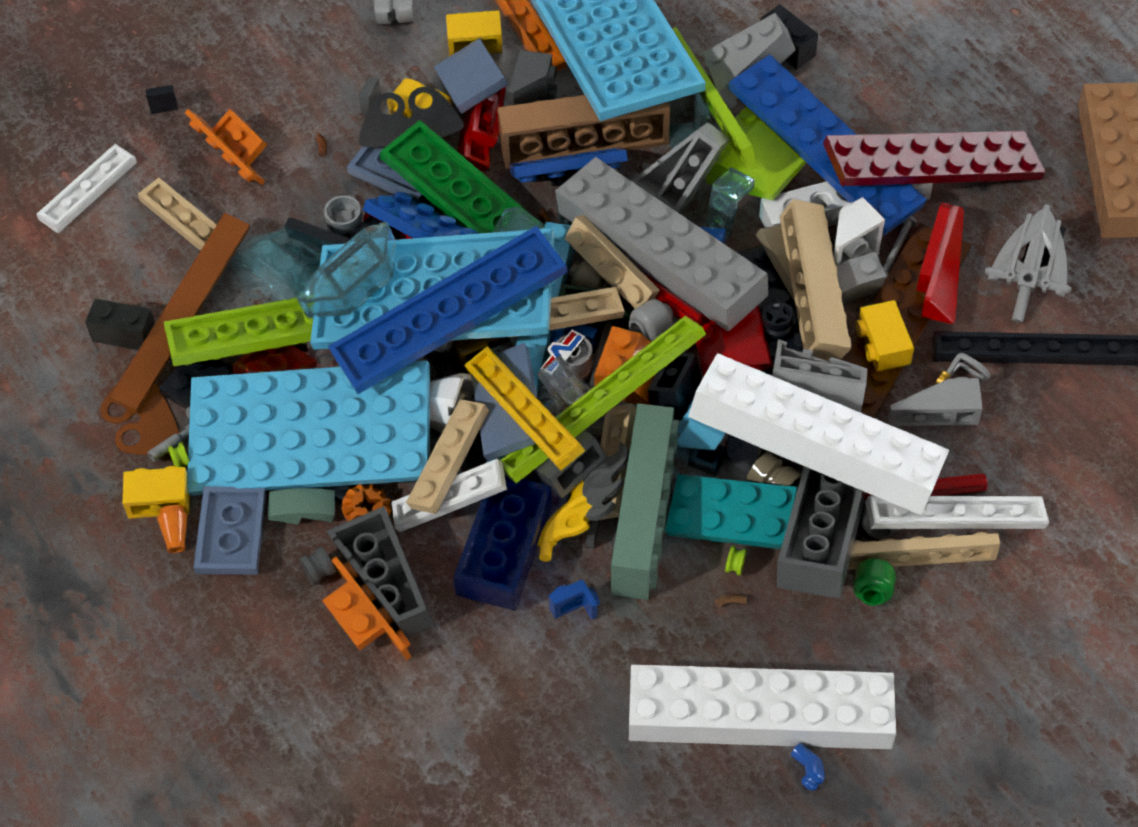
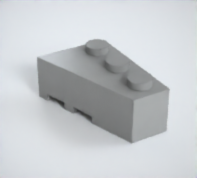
[703,13,796,109]
[632,123,731,213]
[772,339,868,413]

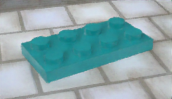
[665,474,798,549]

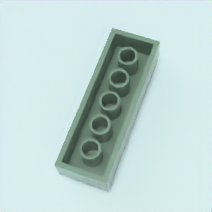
[611,403,679,600]

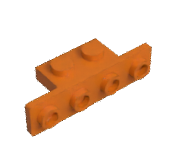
[185,109,268,185]
[322,556,412,661]

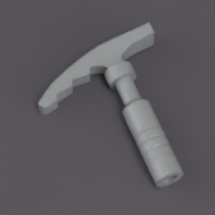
[147,407,190,462]

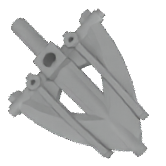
[985,205,1072,323]

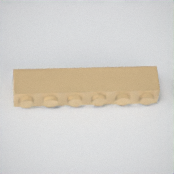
[779,199,851,361]

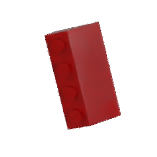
[694,305,773,376]

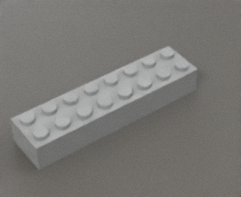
[555,157,768,332]

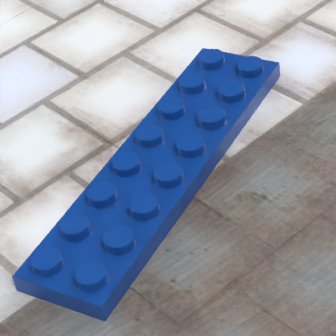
[728,54,927,236]
[328,226,568,394]

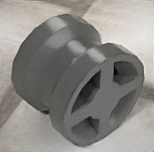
[299,546,336,586]

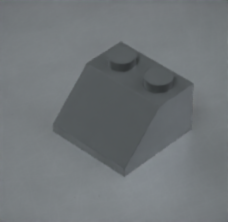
[508,50,557,105]

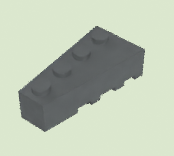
[326,506,434,637]

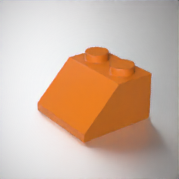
[594,326,656,405]

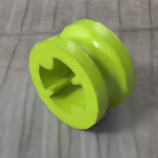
[168,442,189,468]
[725,545,747,576]

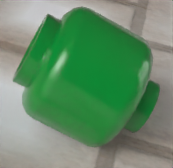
[853,558,896,606]

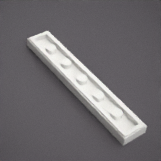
[865,496,1049,529]

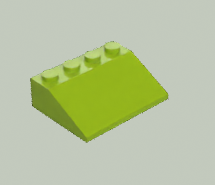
[705,106,806,201]

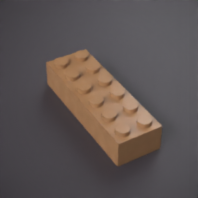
[1078,82,1138,238]
[498,95,670,169]

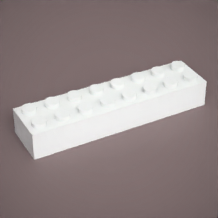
[688,353,949,516]
[629,665,896,750]

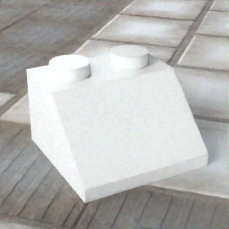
[833,197,885,266]

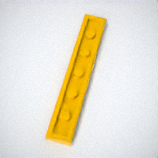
[464,346,585,471]

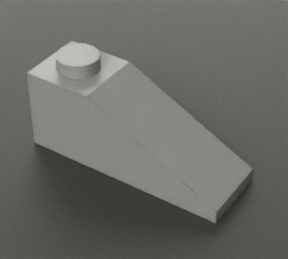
[837,252,886,304]
[887,377,983,426]

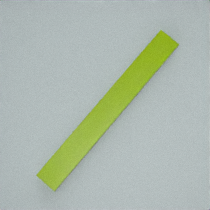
[672,27,758,171]
[500,316,706,483]

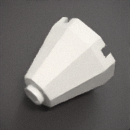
[430,373,475,433]

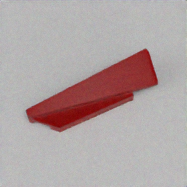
[456,87,506,171]
[916,202,964,324]

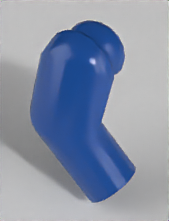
[791,743,825,791]

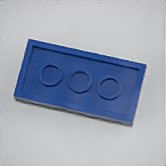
[509,147,628,182]
[363,192,478,238]

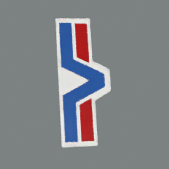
[540,329,585,376]

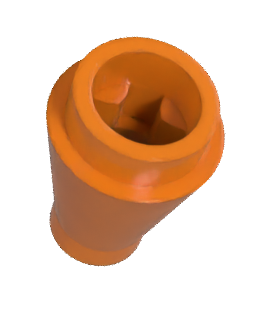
[157,505,188,553]

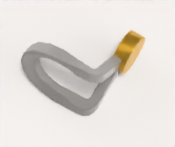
[935,353,991,385]

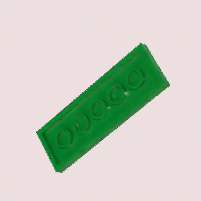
[380,120,542,234]

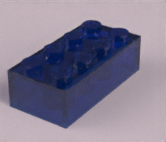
[453,475,552,611]

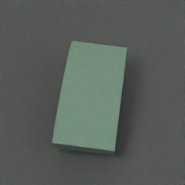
[268,488,335,525]

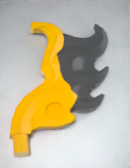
[537,442,630,562]

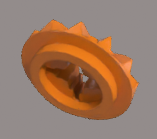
[342,484,391,521]

